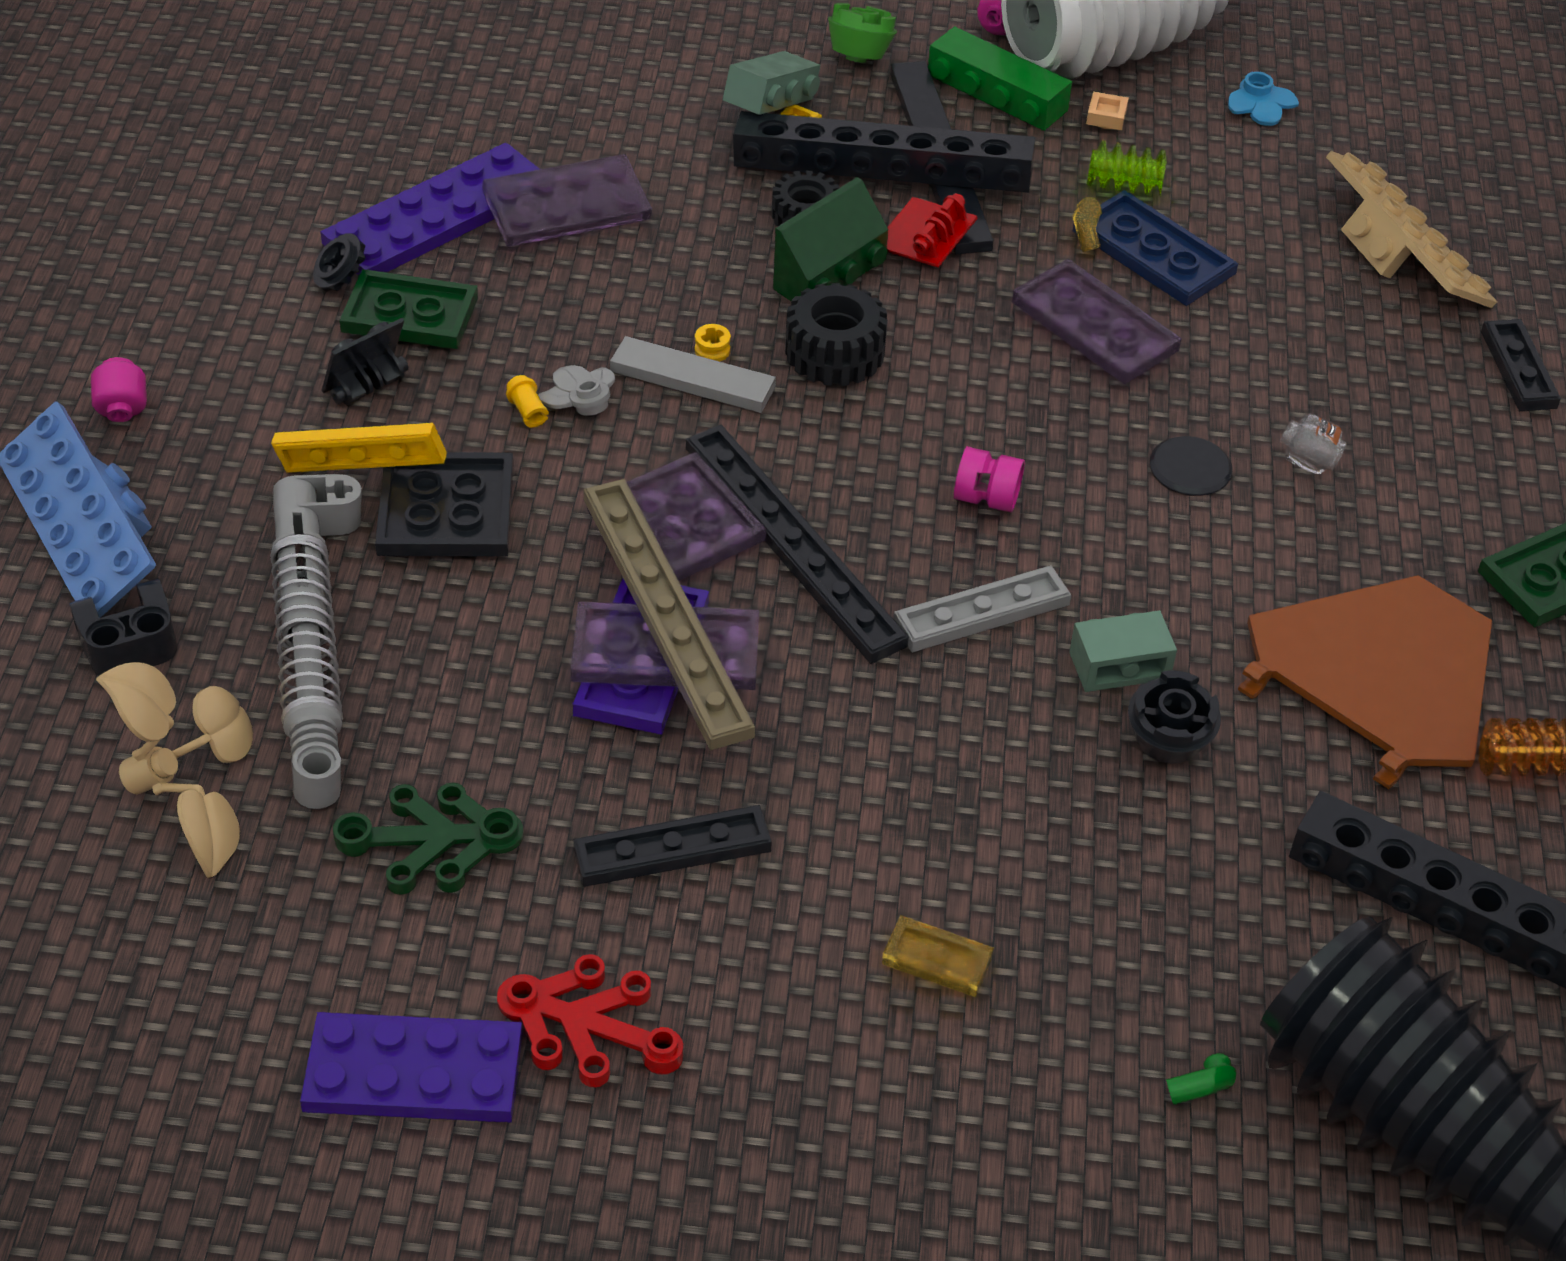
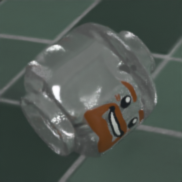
[1280,413,1347,474]

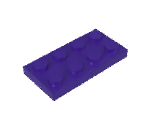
[573,577,709,735]
[300,1012,523,1123]

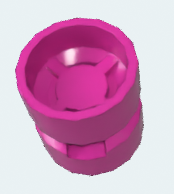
[954,446,1025,513]

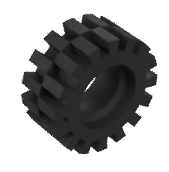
[772,170,840,227]

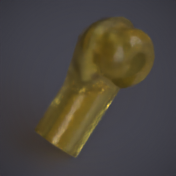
[1073,197,1102,252]

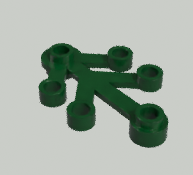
[333,783,524,895]

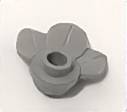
[538,365,615,415]

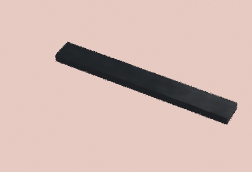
[890,61,994,255]
[686,424,909,664]

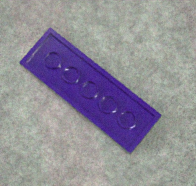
[320,142,552,276]

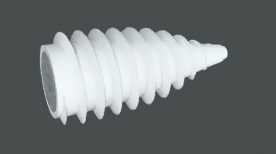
[1001,0,1229,79]

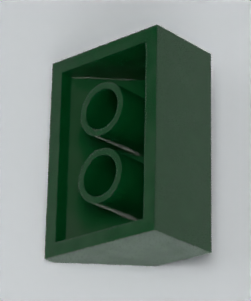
[773,177,889,301]

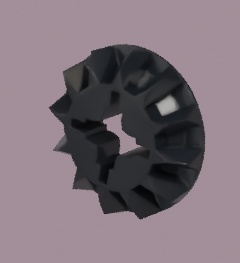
[313,233,366,292]

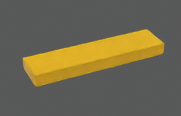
[271,423,447,473]

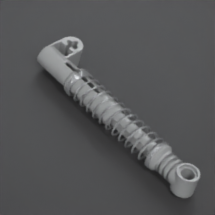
[270,474,362,809]

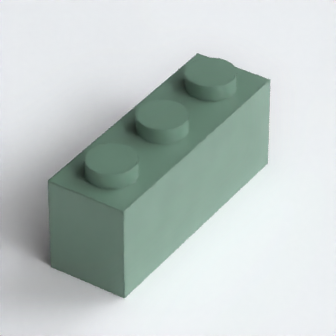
[722,51,821,115]

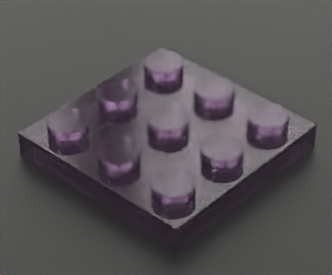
[587,452,766,581]

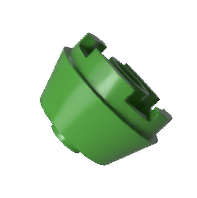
[828,3,897,63]

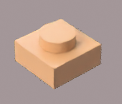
[1086,91,1129,130]

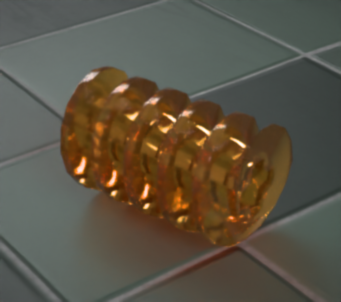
[1479,718,1566,776]

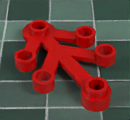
[497,954,683,1087]

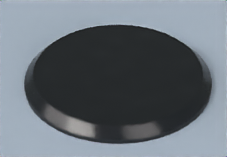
[1150,436,1232,496]

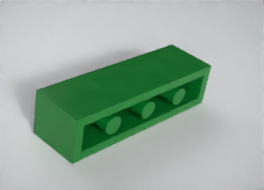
[928,26,1072,131]

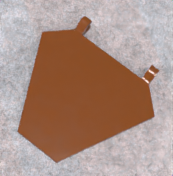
[1238,575,1492,789]

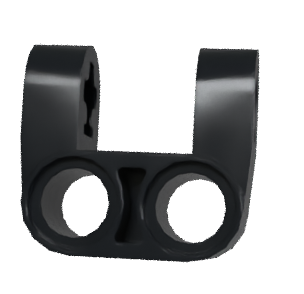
[69,578,177,675]

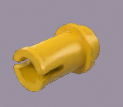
[506,375,549,428]

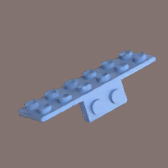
[0,402,156,618]

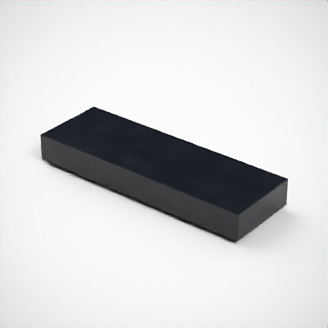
[1481,319,1561,412]

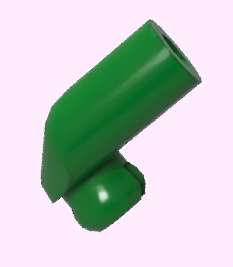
[1166,1053,1236,1105]

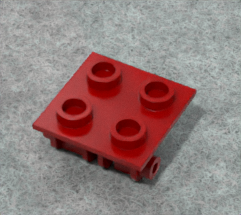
[887,193,978,267]

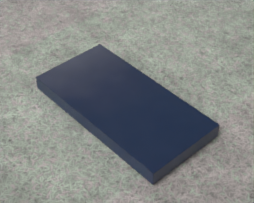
[1072,190,1239,306]

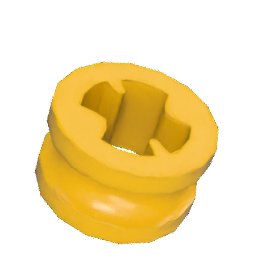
[694,324,731,362]

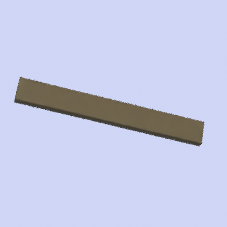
[583,479,755,751]

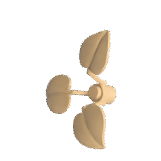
[96,662,253,878]

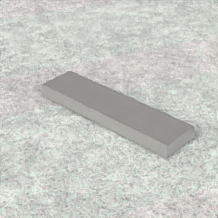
[610,336,776,413]
[893,565,1071,652]

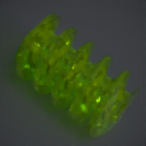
[1087,140,1167,197]

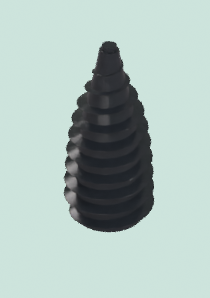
[1260,916,1566,1261]

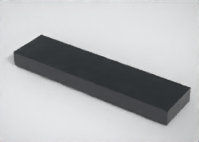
[573,805,772,887]

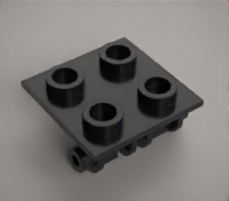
[322,318,409,405]

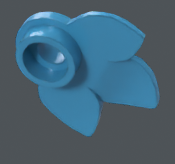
[1228,71,1299,126]

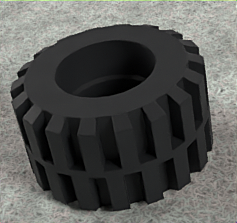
[785,283,888,386]

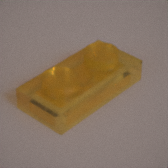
[882,915,994,997]

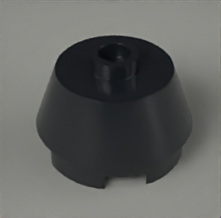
[1128,670,1221,764]

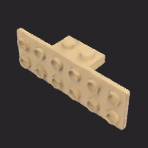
[1326,151,1497,308]

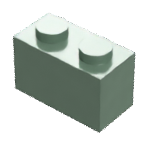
[1069,610,1177,692]

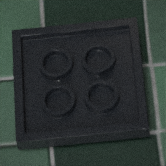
[375,452,514,556]

